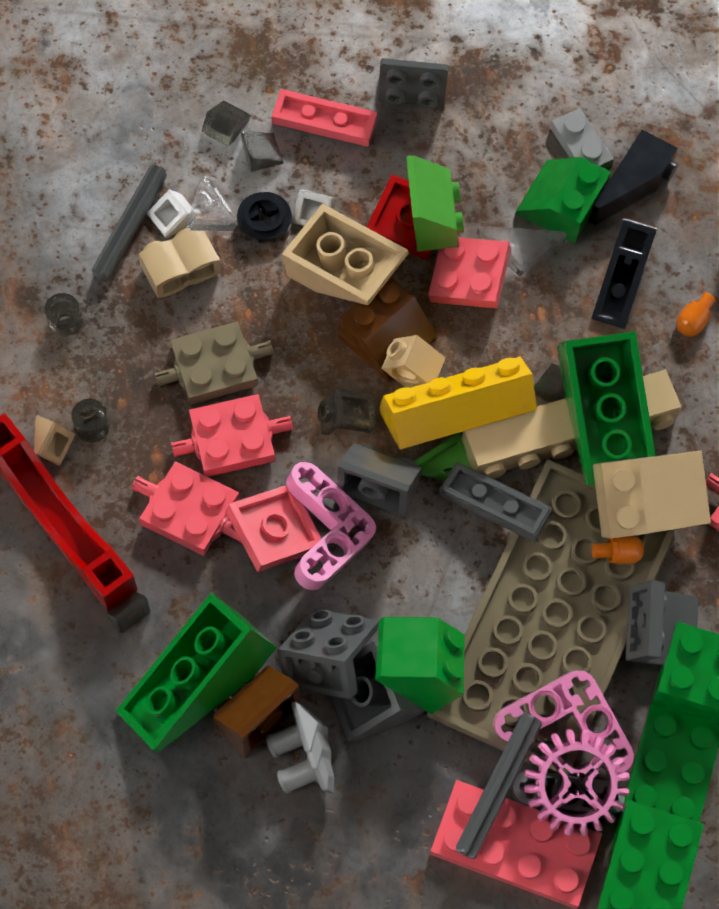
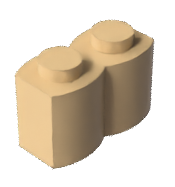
[139,227,221,298]

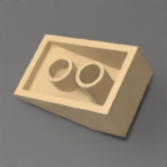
[282,204,409,305]
[593,450,711,538]

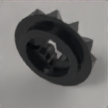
[237,192,292,243]

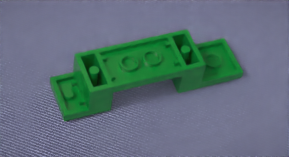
[597,621,719,909]

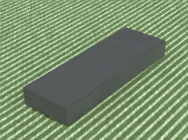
[439,462,553,543]

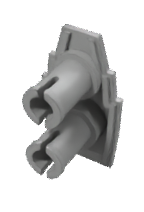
[266,702,334,794]

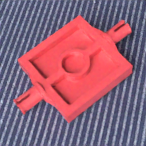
[171,394,293,477]
[132,461,242,556]

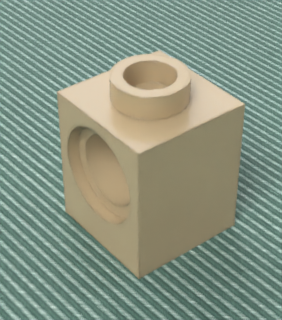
[381,335,445,388]

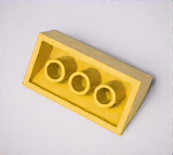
[379,357,537,449]

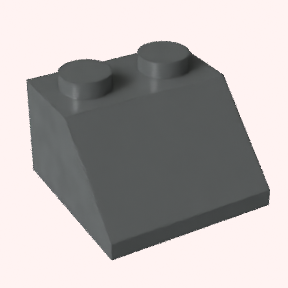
[337,443,421,519]
[331,640,425,742]

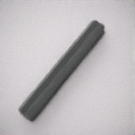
[92,164,167,282]
[456,713,542,859]

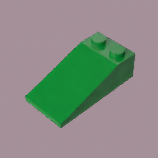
[557,331,656,486]
[115,593,277,753]

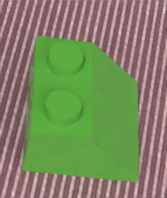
[406,155,464,252]

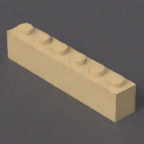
[461,369,681,479]

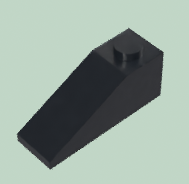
[589,130,678,225]
[591,218,657,329]

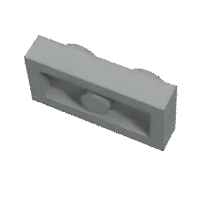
[550,108,614,169]

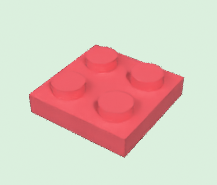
[428,237,511,309]
[225,485,322,572]

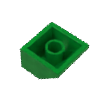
[515,157,611,244]
[376,617,465,714]

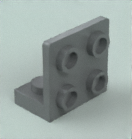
[378,58,448,108]
[626,580,699,666]
[278,609,379,699]

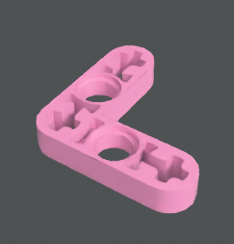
[286,462,376,590]
[493,670,634,772]

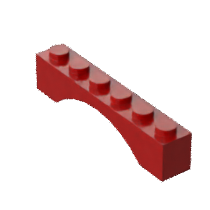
[0,413,138,612]

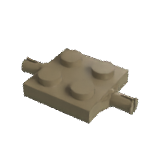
[154,321,274,405]

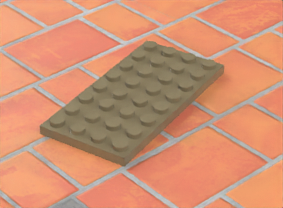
[427,459,676,776]

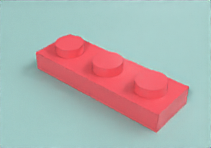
[271,89,378,147]

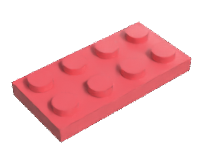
[430,780,602,909]

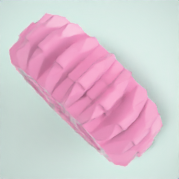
[524,729,630,836]

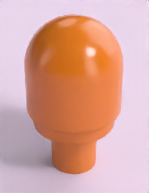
[676,292,716,337]
[592,536,644,565]

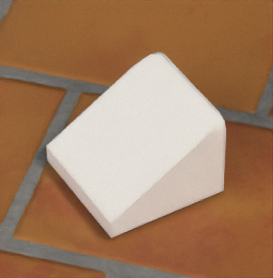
[146,189,199,238]
[292,189,335,226]

